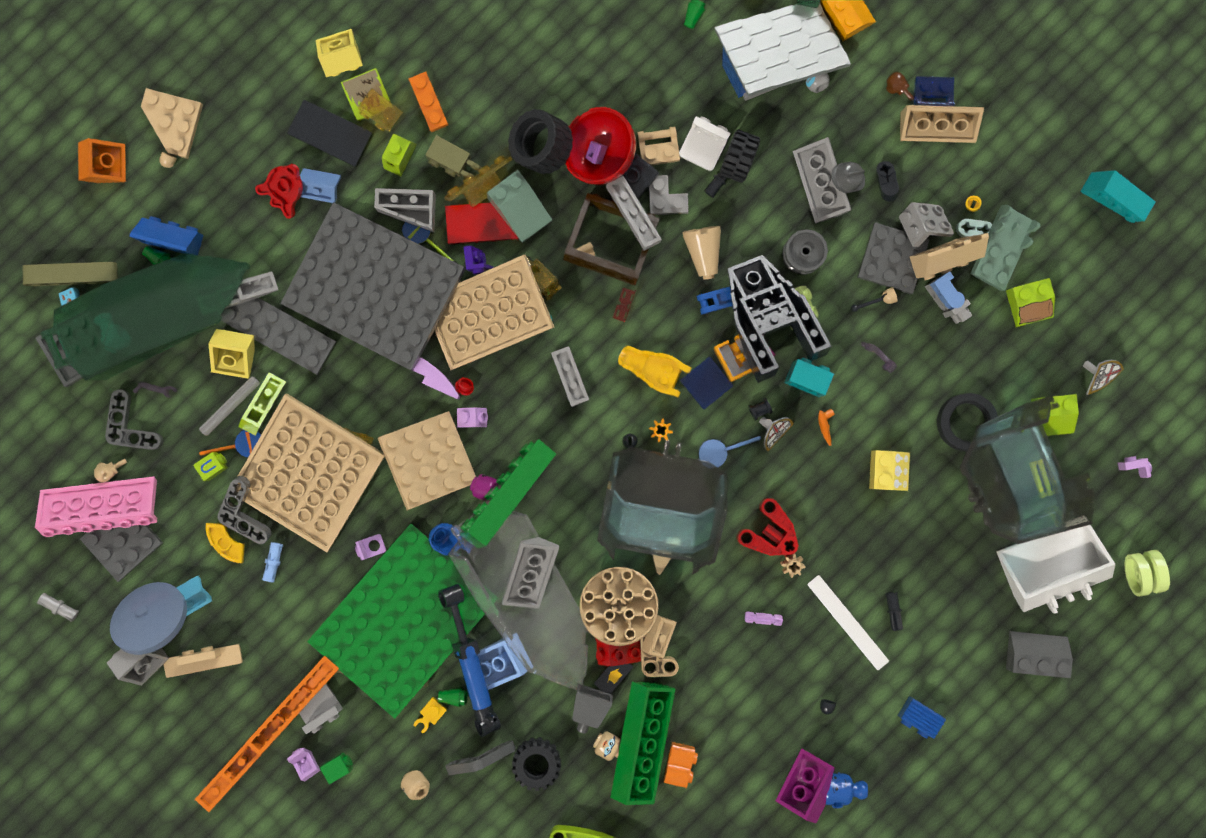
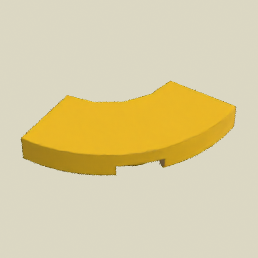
[206,523,245,563]

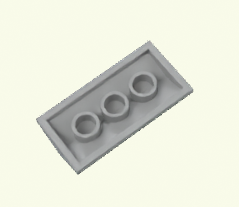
[793,137,852,223]
[501,537,559,608]

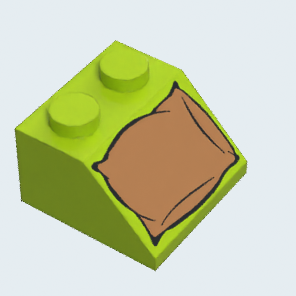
[1006,278,1055,327]

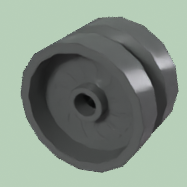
[782,229,828,275]

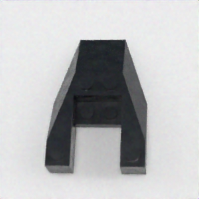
[727,255,831,383]

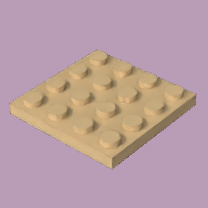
[378,411,476,510]

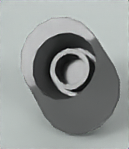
[831,162,865,193]

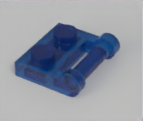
[914,76,955,107]

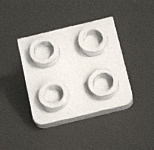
[679,116,730,171]

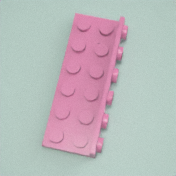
[35,477,157,537]

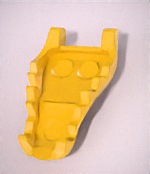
[618,346,692,398]

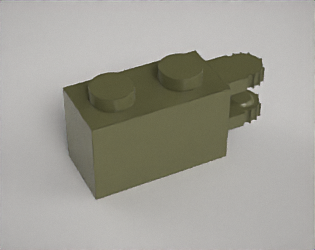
[425,135,482,181]

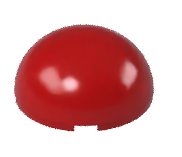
[565,107,636,185]

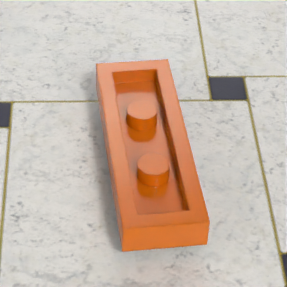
[409,72,448,132]

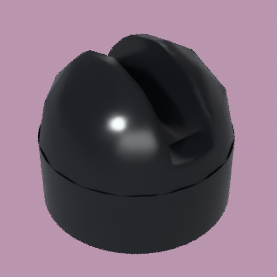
[622,433,638,449]
[820,699,836,715]

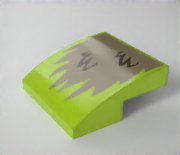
[341,68,393,121]

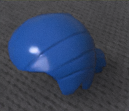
[429,523,473,555]

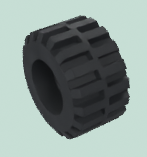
[720,129,760,183]
[512,737,561,791]

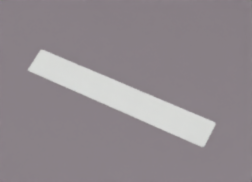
[808,575,889,670]

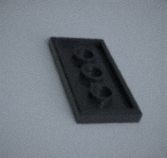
[287,100,373,167]

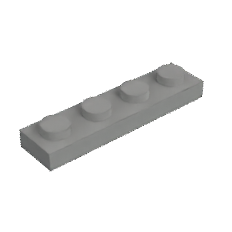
[606,176,662,250]

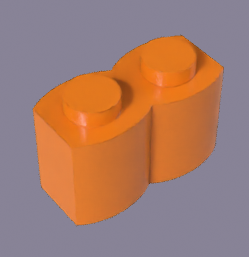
[663,742,698,788]

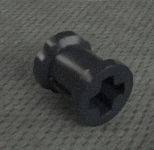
[748,397,773,421]

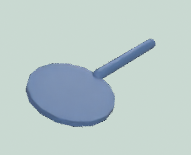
[699,436,761,468]

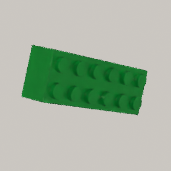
[459,439,556,548]
[610,682,675,805]

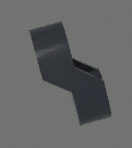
[876,161,899,202]

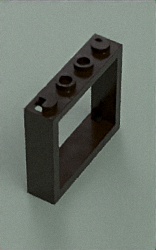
[563,193,660,286]

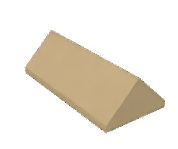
[900,105,984,143]

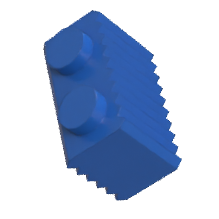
[897,696,946,739]

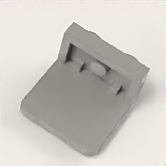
[899,202,954,247]
[299,683,343,734]

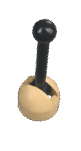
[851,287,898,312]

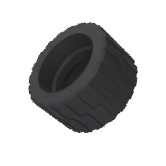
[508,109,573,174]

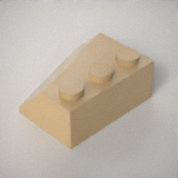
[910,233,989,280]

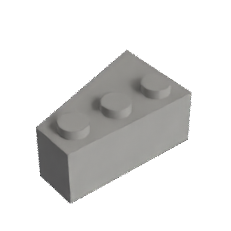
[374,188,436,232]

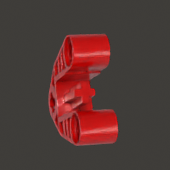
[736,498,798,556]

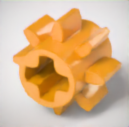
[649,418,673,442]

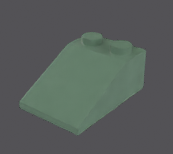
[487,170,552,243]

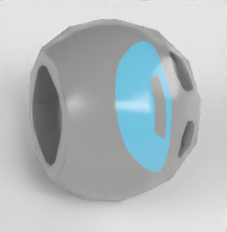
[805,73,830,93]

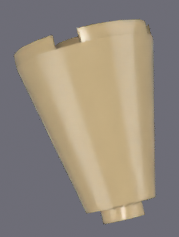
[683,226,721,279]

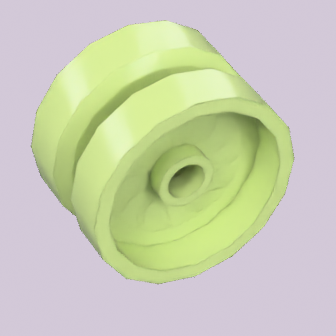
[1124,550,1170,597]

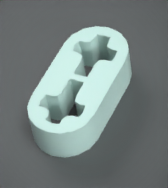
[956,219,992,237]

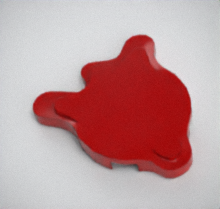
[255,164,303,219]

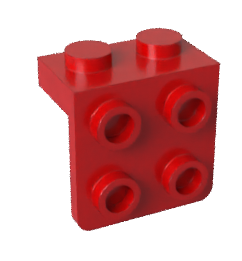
[595,638,641,667]

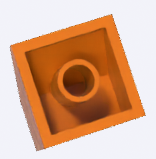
[78,138,126,183]

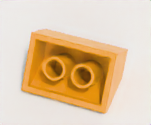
[818,0,876,41]

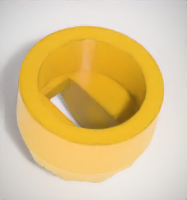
[965,196,981,212]

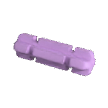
[745,612,783,626]

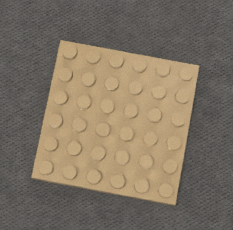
[237,394,385,552]

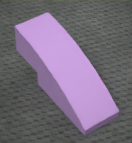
[413,357,461,400]

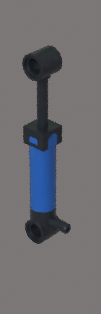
[438,584,501,737]

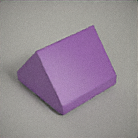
[585,141,608,164]

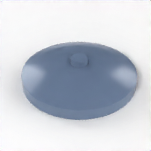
[110,582,187,655]

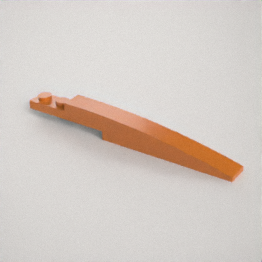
[195,656,339,812]

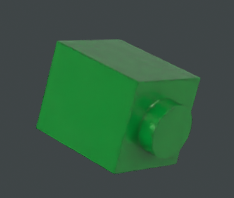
[320,752,353,784]

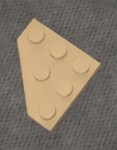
[141,88,203,159]

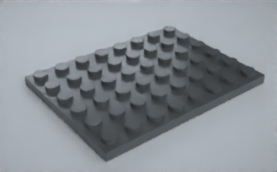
[280,202,466,371]

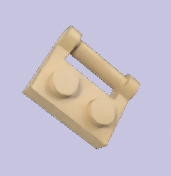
[637,126,680,165]

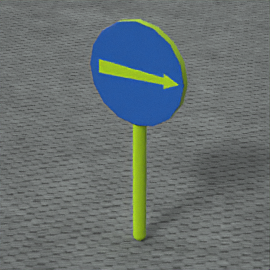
[402,222,454,261]

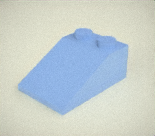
[478,633,533,690]

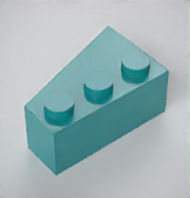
[1080,170,1156,223]

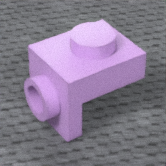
[457,408,488,428]
[1118,456,1152,478]
[287,748,321,782]

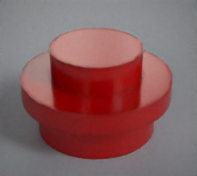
[455,378,474,396]

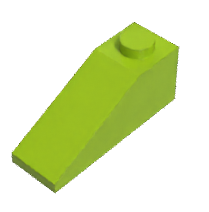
[238,373,286,436]

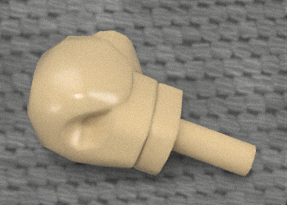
[94,458,127,483]

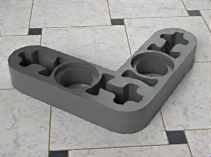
[105,389,164,450]
[218,476,272,544]
[445,740,516,775]

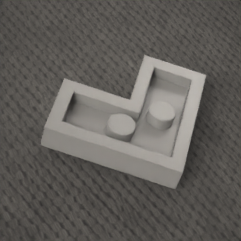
[649,175,688,215]

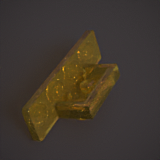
[444,155,513,207]

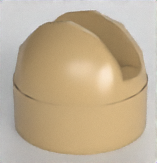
[160,152,177,168]

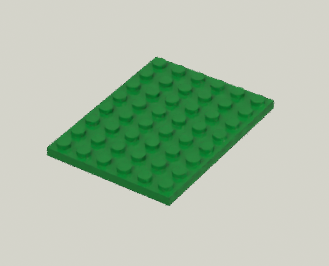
[307,524,498,719]

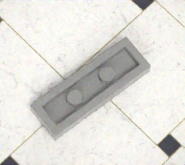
[551,346,589,407]

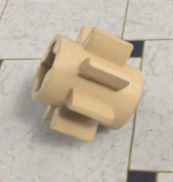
[780,553,805,578]

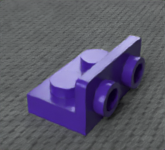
[464,246,495,274]

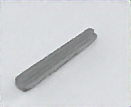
[199,377,260,436]

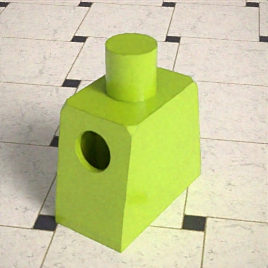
[382,134,417,177]

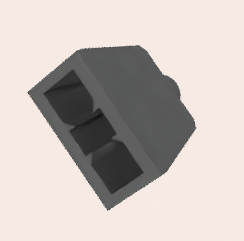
[572,684,613,733]

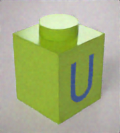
[193,452,228,481]

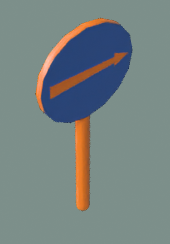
[199,430,261,457]

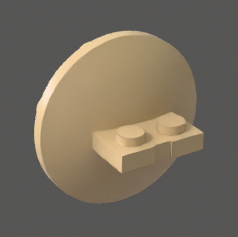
[580,567,658,646]

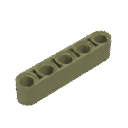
[22,262,118,286]

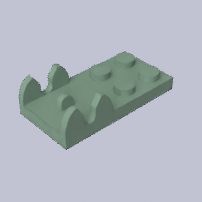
[970,205,1040,291]

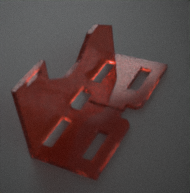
[613,288,636,322]

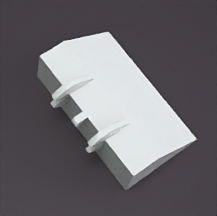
[996,517,1115,614]

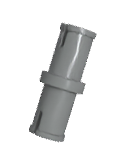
[37,593,79,622]

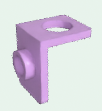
[355,534,386,560]

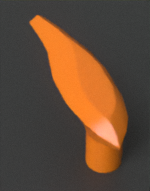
[818,409,834,446]

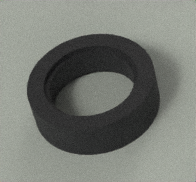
[937,393,999,451]

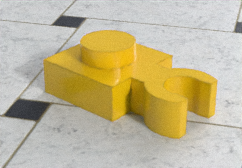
[414,697,447,733]

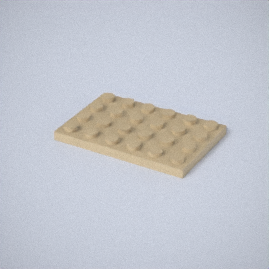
[435,255,555,370]

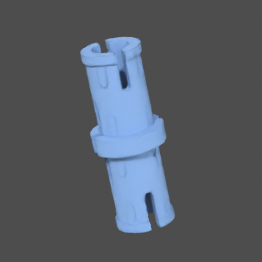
[262,542,283,582]

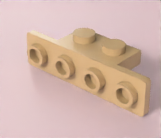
[164,644,243,678]

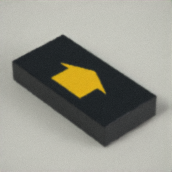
[594,663,633,694]

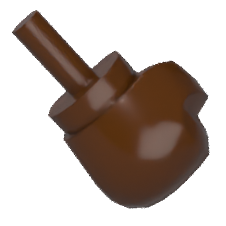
[886,72,914,101]

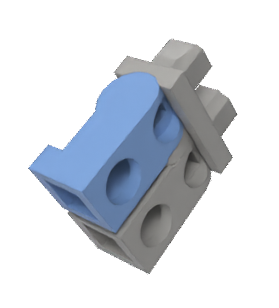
[924,271,972,324]

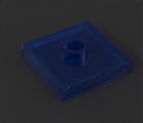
[680,356,733,410]

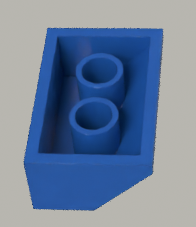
[130,216,203,257]

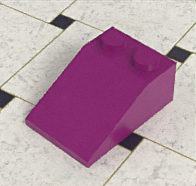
[775,748,835,823]

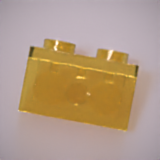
[358,88,403,132]

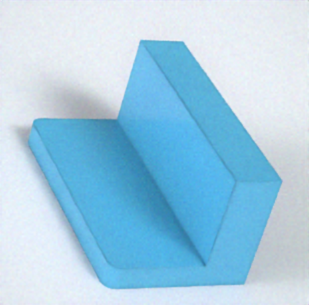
[177,576,212,616]

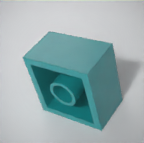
[784,358,834,397]

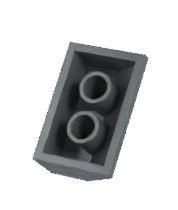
[1006,631,1073,678]

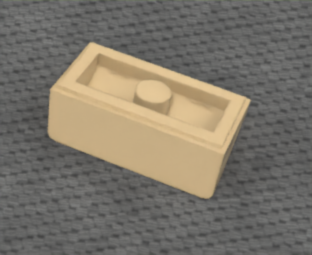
[641,615,677,659]

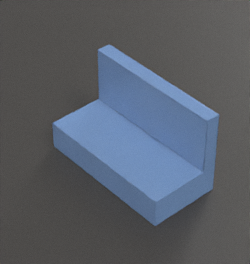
[300,168,341,203]

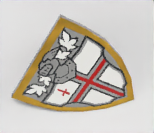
[1083,360,1124,395]
[759,417,794,451]

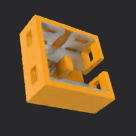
[714,335,752,383]

